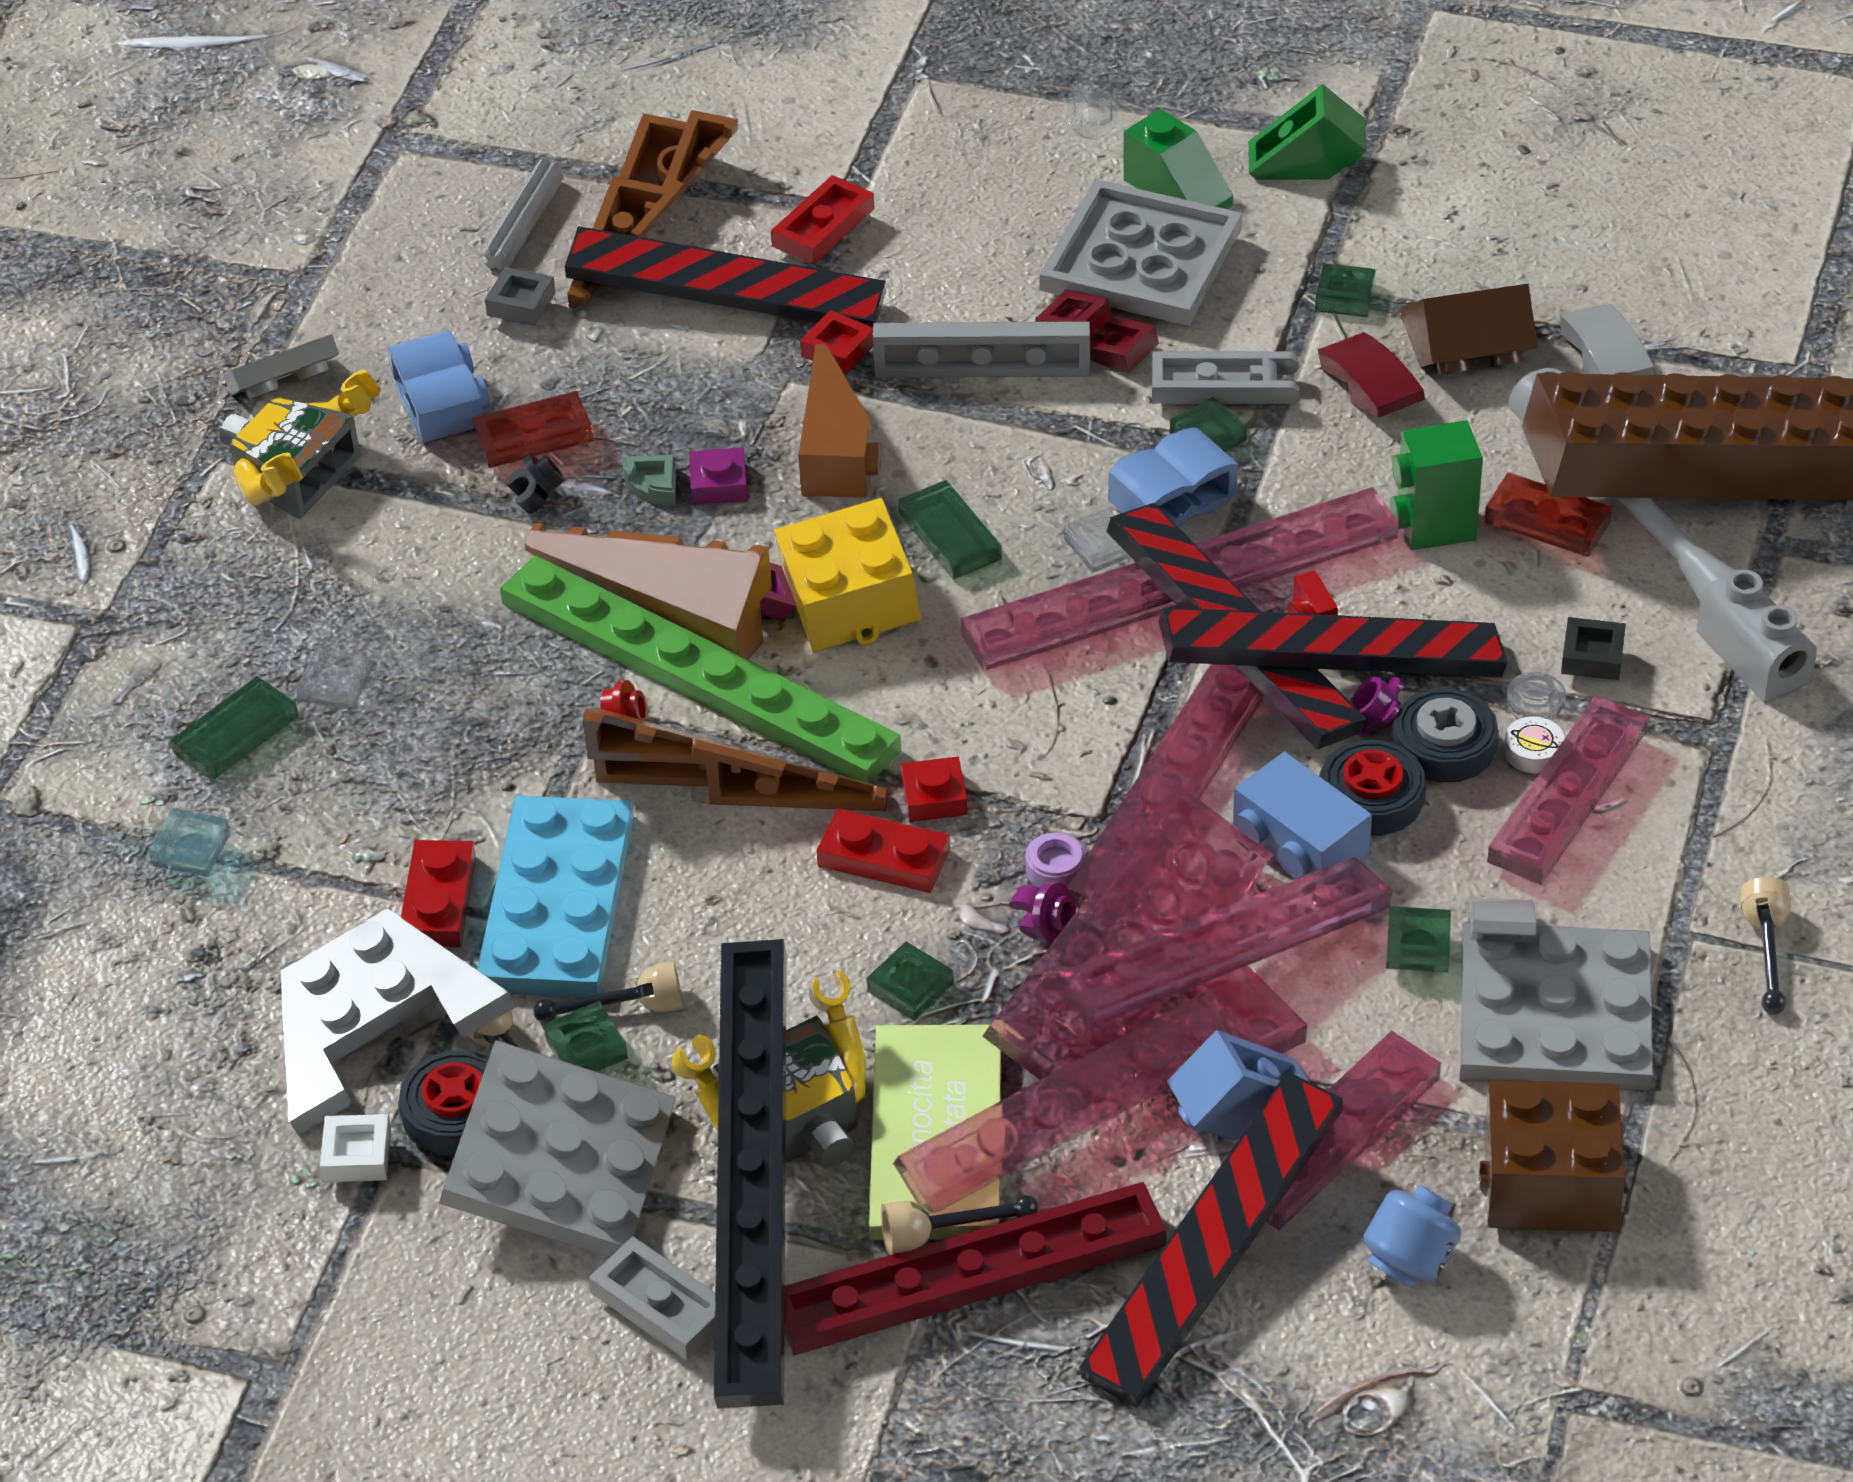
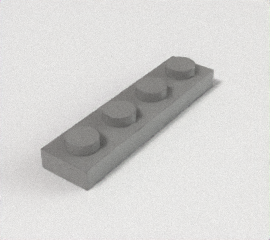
[873,322,1090,378]

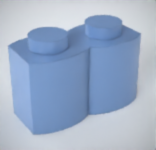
[387,330,490,443]
[1108,428,1238,527]

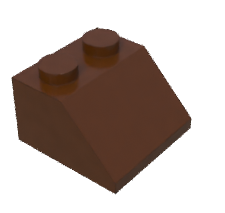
[1400,283,1538,375]

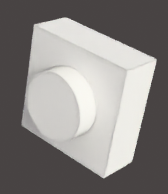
[320,1114,391,1182]

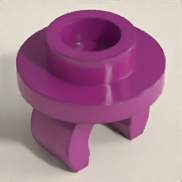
[1009,882,1076,943]

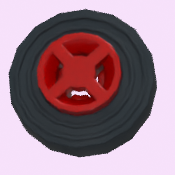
[1319,740,1426,836]
[398,1050,489,1155]

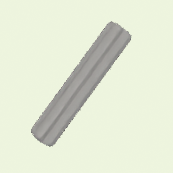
[483,159,564,271]

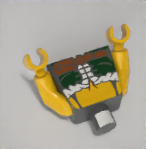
[220,370,381,519]
[671,970,867,1167]

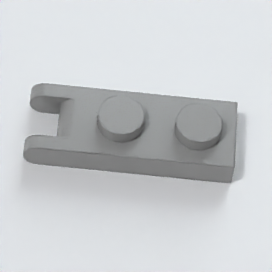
[1152,351,1299,405]

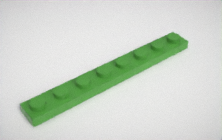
[500,555,901,784]

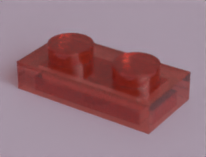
[472,391,594,468]
[1484,472,1612,557]

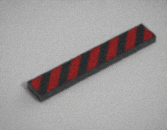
[565,226,886,328]
[1106,503,1366,750]
[1158,607,1508,677]
[1079,1071,1343,1408]

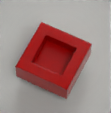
[800,310,873,375]
[1287,570,1338,615]
[900,756,968,822]

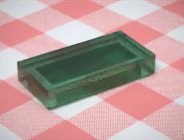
[898,480,1002,580]
[171,676,299,781]

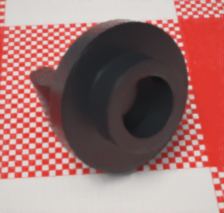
[505,453,566,514]

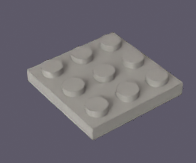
[1039,179,1242,326]
[1459,921,1653,1091]
[439,1040,676,1257]

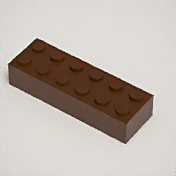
[1522,371,1853,500]

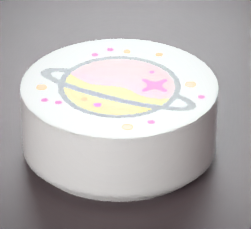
[1504,717,1565,774]

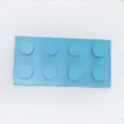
[477,795,634,997]

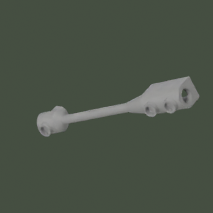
[1508,368,1817,703]

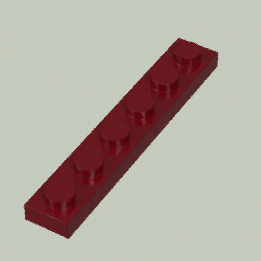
[785,1181,1167,1356]

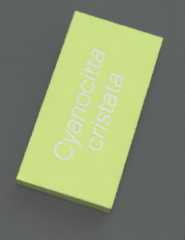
[869,1025,1001,1240]

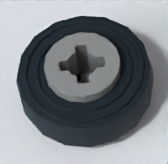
[1392,688,1499,783]

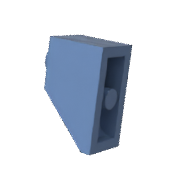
[1167,1030,1310,1141]

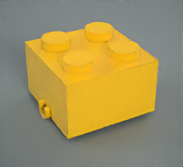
[774,498,921,653]

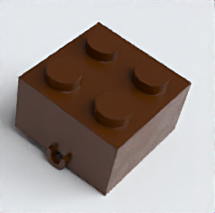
[1479,1080,1625,1232]

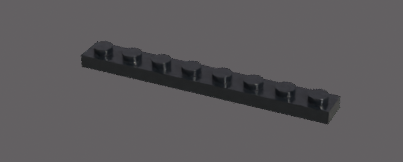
[714,939,787,1409]

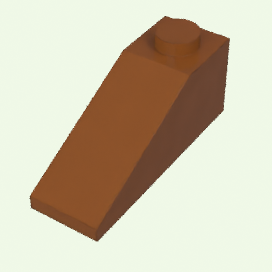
[798,344,881,498]

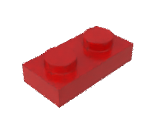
[770,175,875,265]
[816,808,950,893]
[401,840,476,947]

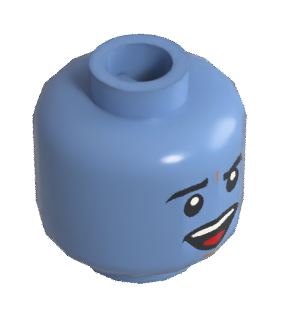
[1363,1184,1461,1288]

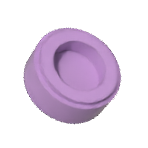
[1025,833,1086,889]

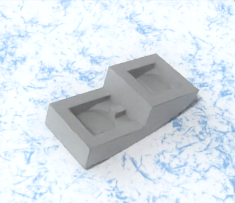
[1560,304,1655,375]
[1468,897,1536,943]

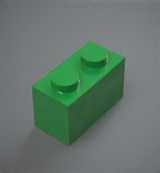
[1390,420,1483,551]

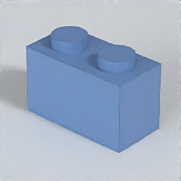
[1233,751,1372,893]

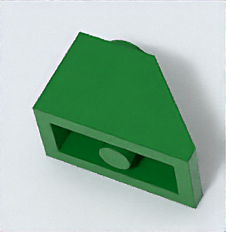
[1248,84,1367,180]
[1123,109,1233,208]

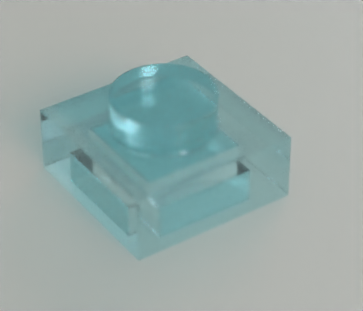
[149,807,231,877]

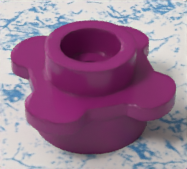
[1349,677,1403,738]

